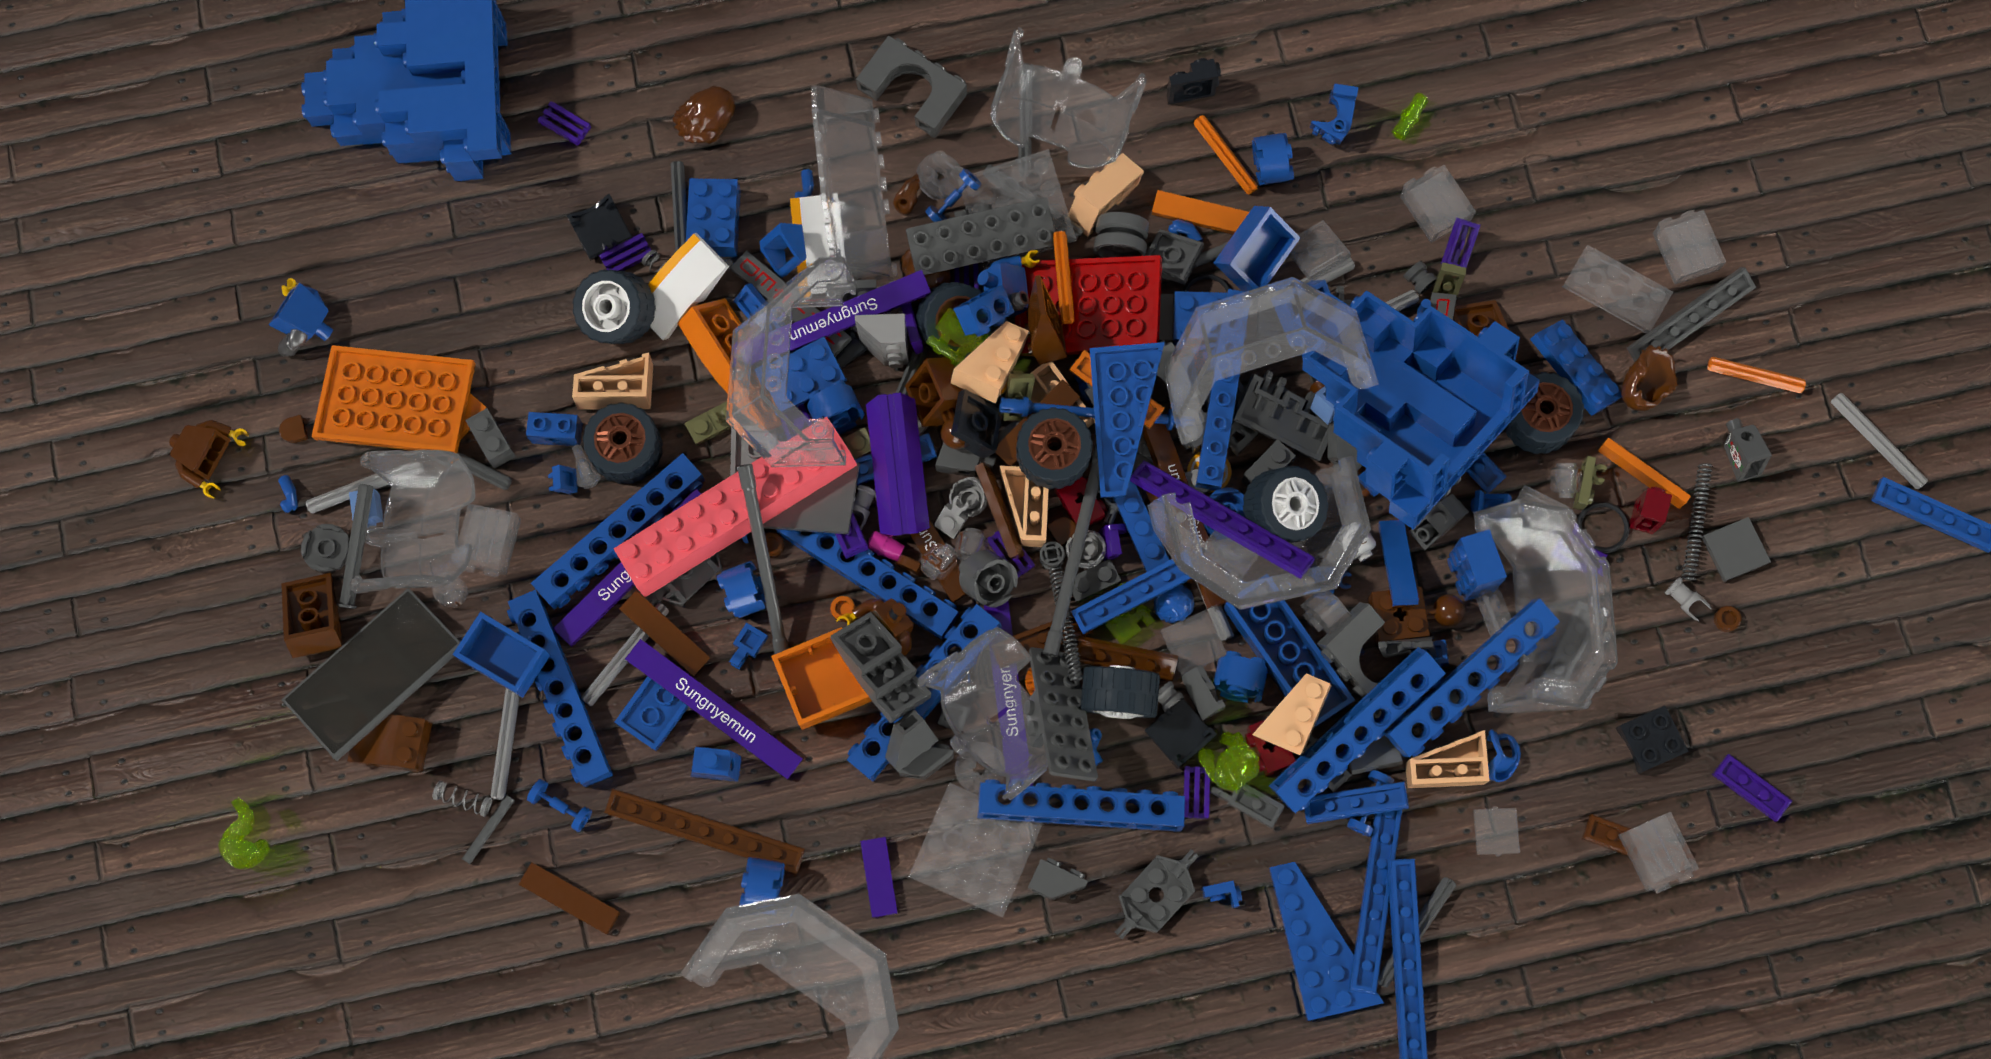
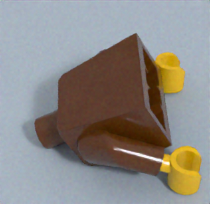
[169,420,249,499]

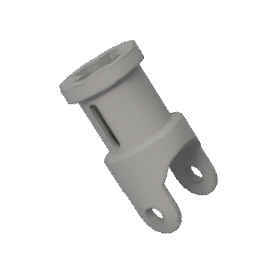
[852,485,876,530]
[1664,577,1712,622]

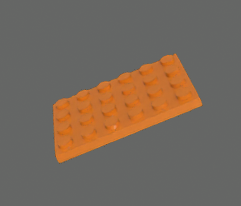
[311,345,476,455]

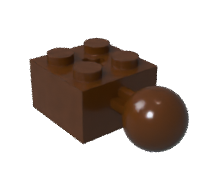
[905,357,965,449]
[1368,586,1465,647]

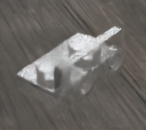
[1476,589,1511,636]

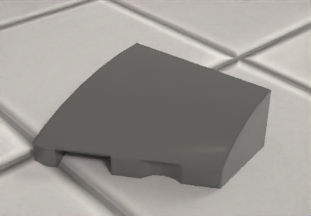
[1378,636,1437,658]
[1181,665,1225,722]

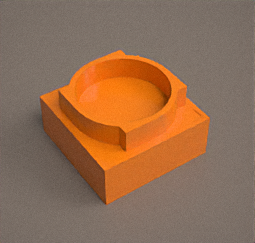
[771,627,872,730]

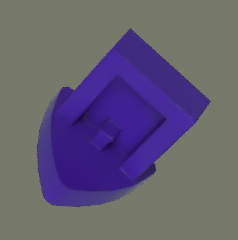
[1098,524,1128,561]

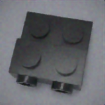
[1166,58,1221,105]
[951,389,1002,459]

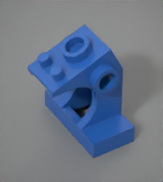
[1309,83,1358,145]

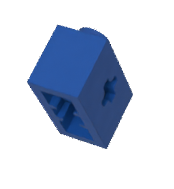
[526,412,583,446]

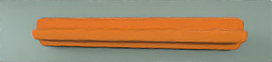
[1194,115,1258,194]
[1053,231,1075,324]
[1707,357,1806,393]

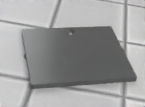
[763,463,860,534]

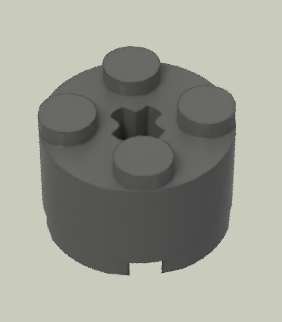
[959,550,1018,608]

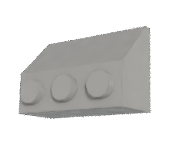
[855,314,909,368]

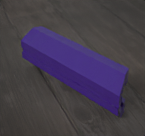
[866,392,930,536]

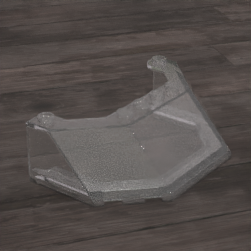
[811,85,898,288]
[726,257,857,467]
[1164,277,1379,445]
[1148,456,1371,610]
[1474,499,1618,714]
[680,894,899,1059]

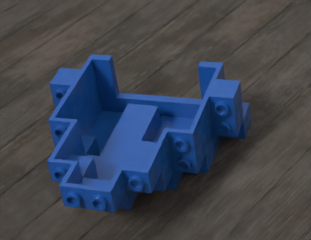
[301,0,511,181]
[1294,290,1540,529]

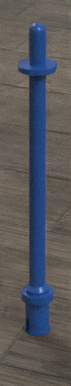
[999,397,1196,430]

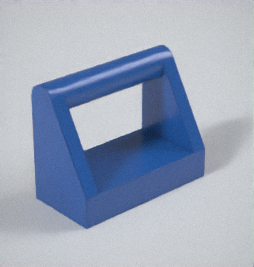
[760,223,807,278]

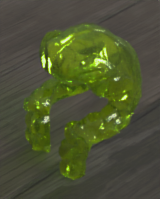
[1198,731,1260,791]
[218,798,270,869]

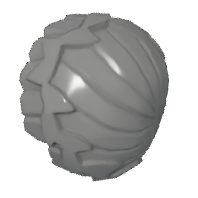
[949,477,988,517]
[1066,530,1106,569]

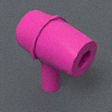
[867,531,905,561]

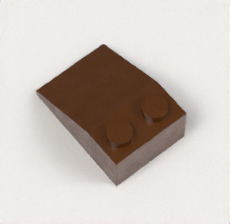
[1024,275,1067,365]
[1453,300,1518,362]
[281,573,342,658]
[347,712,432,773]

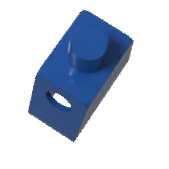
[691,747,742,782]

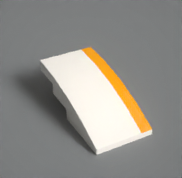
[790,193,847,296]
[648,233,729,340]

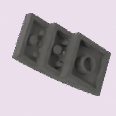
[830,612,932,723]

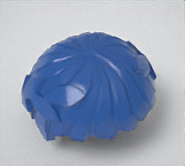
[1154,584,1194,623]

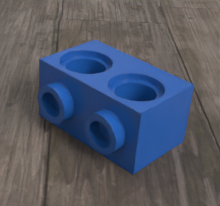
[954,285,1015,337]

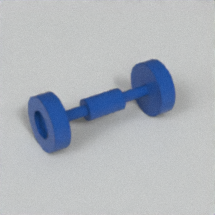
[925,168,982,222]
[1347,770,1394,837]
[527,779,592,832]

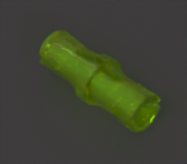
[1392,93,1429,140]

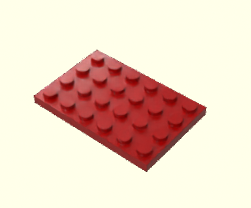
[1015,255,1162,356]

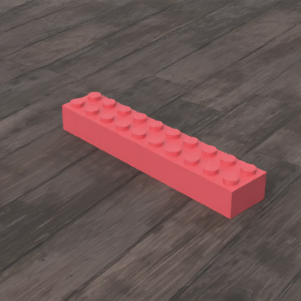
[614,417,857,598]

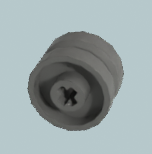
[1093,212,1149,258]

